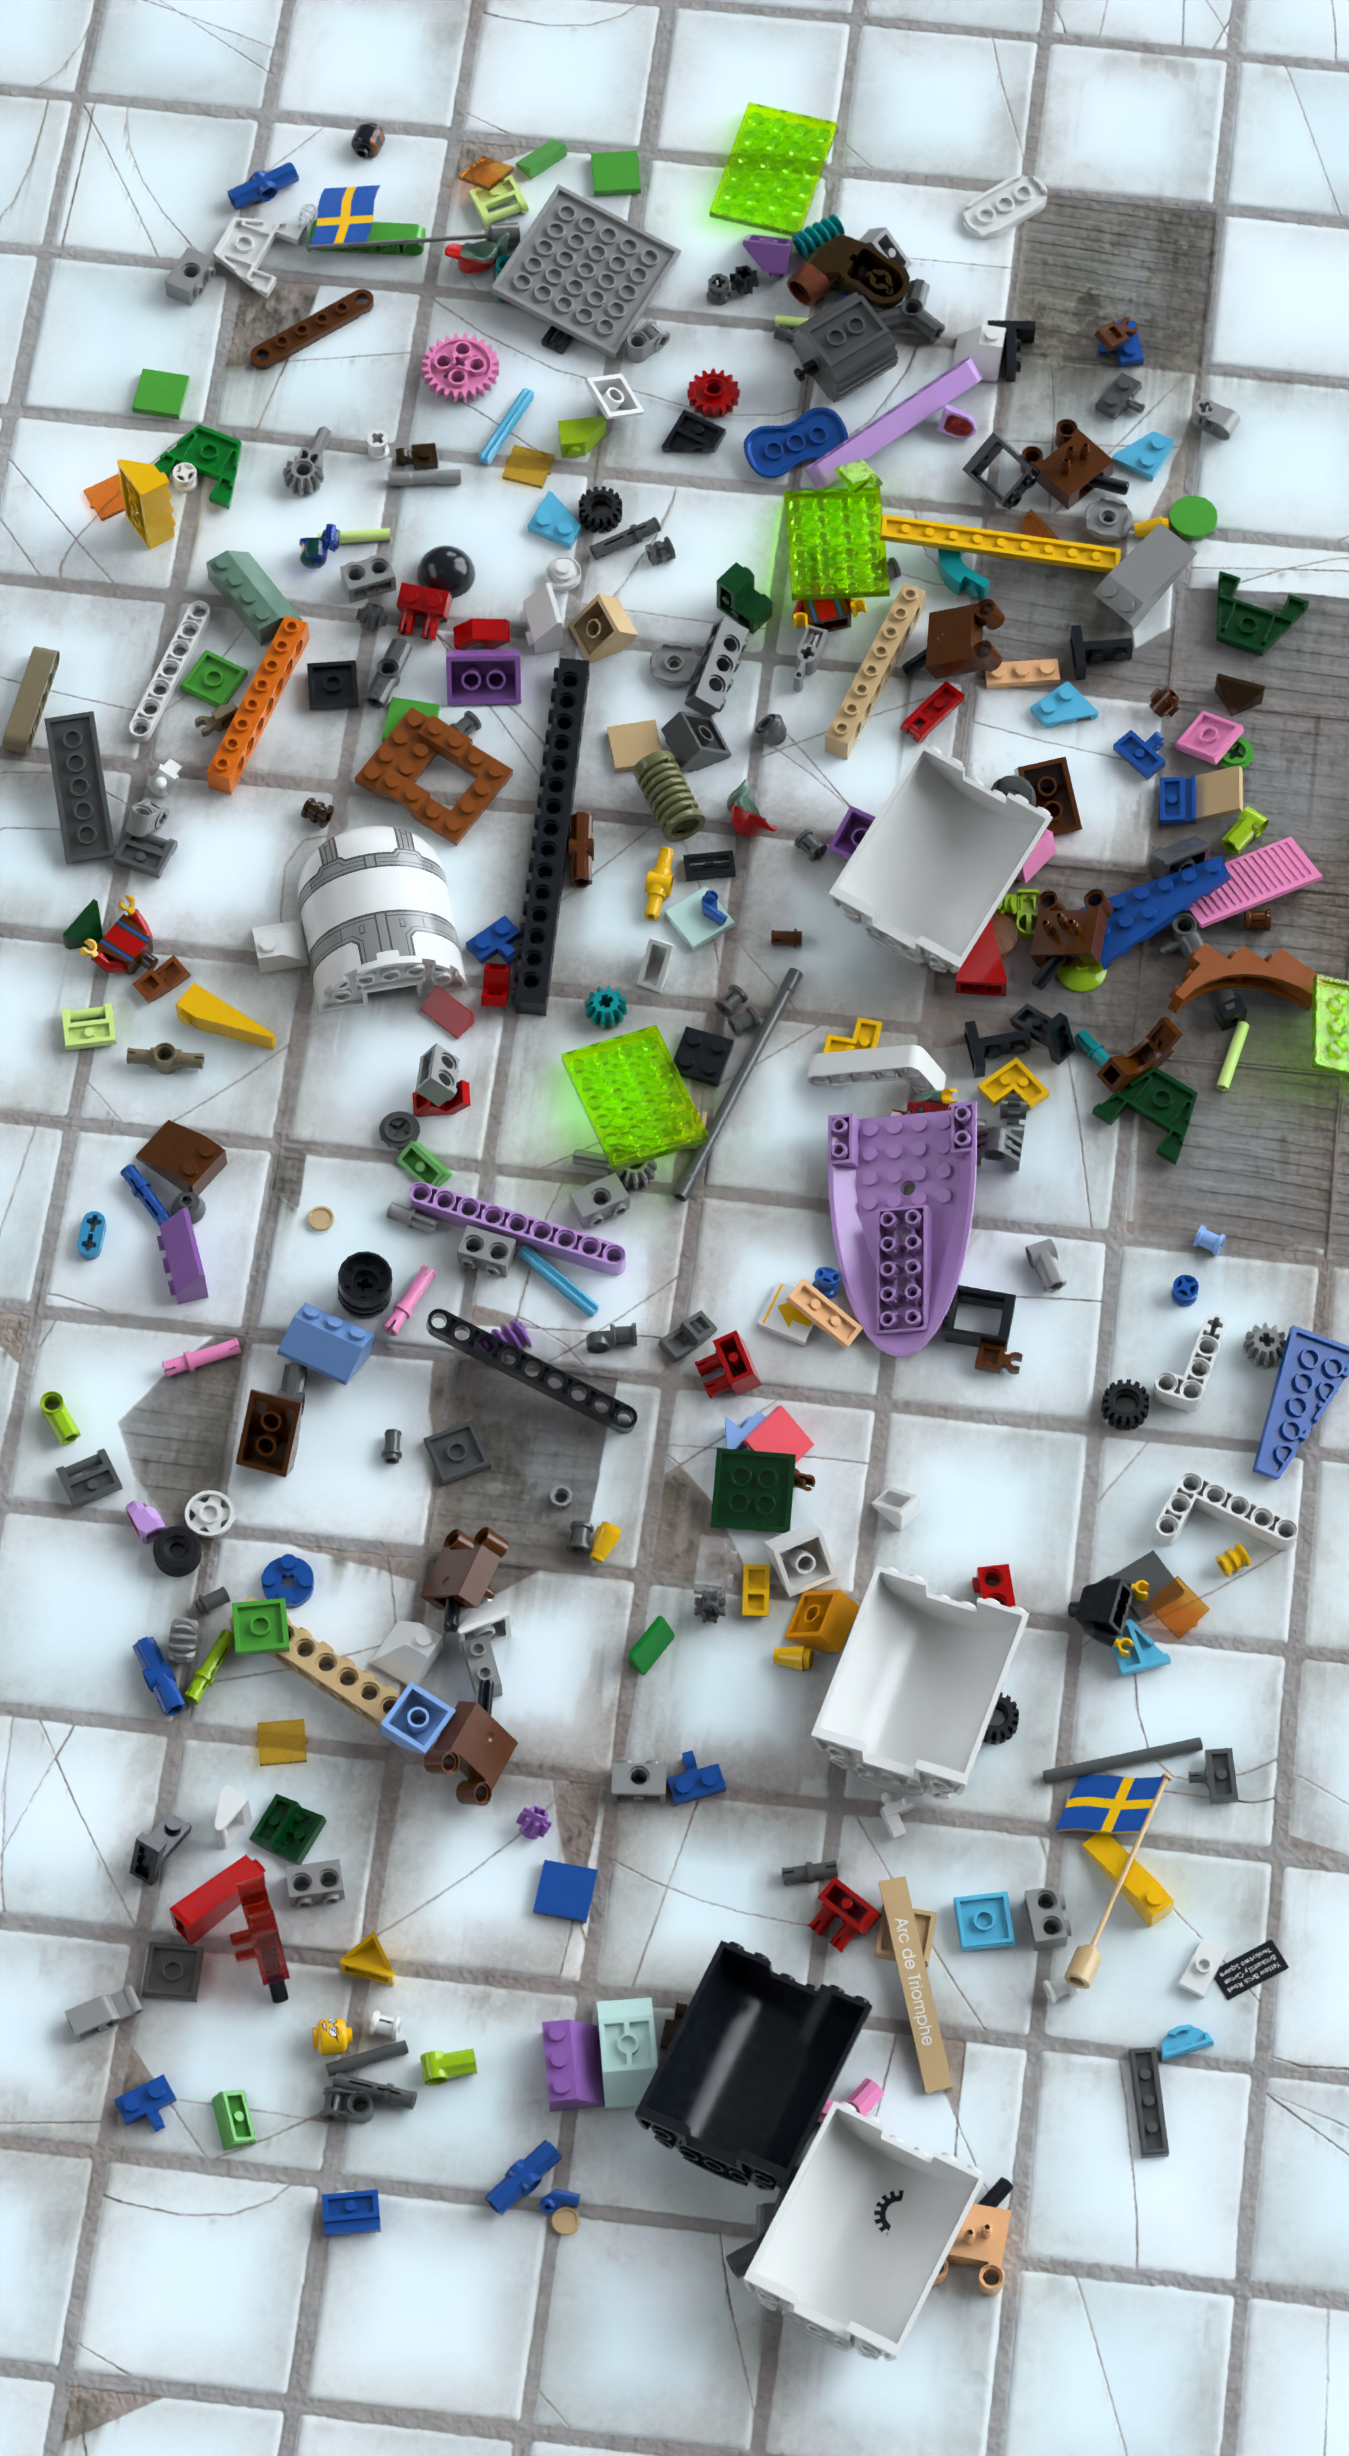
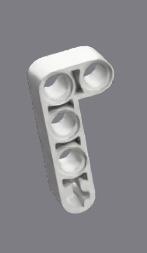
[1153,1313,1227,1412]

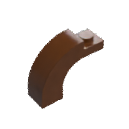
[1096,1017,1183,1093]

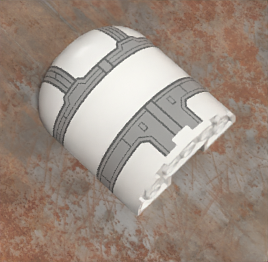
[298,826,468,1013]

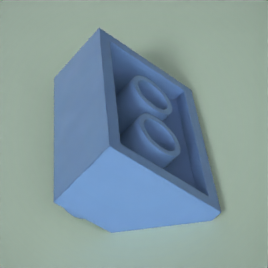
[277,1303,374,1385]

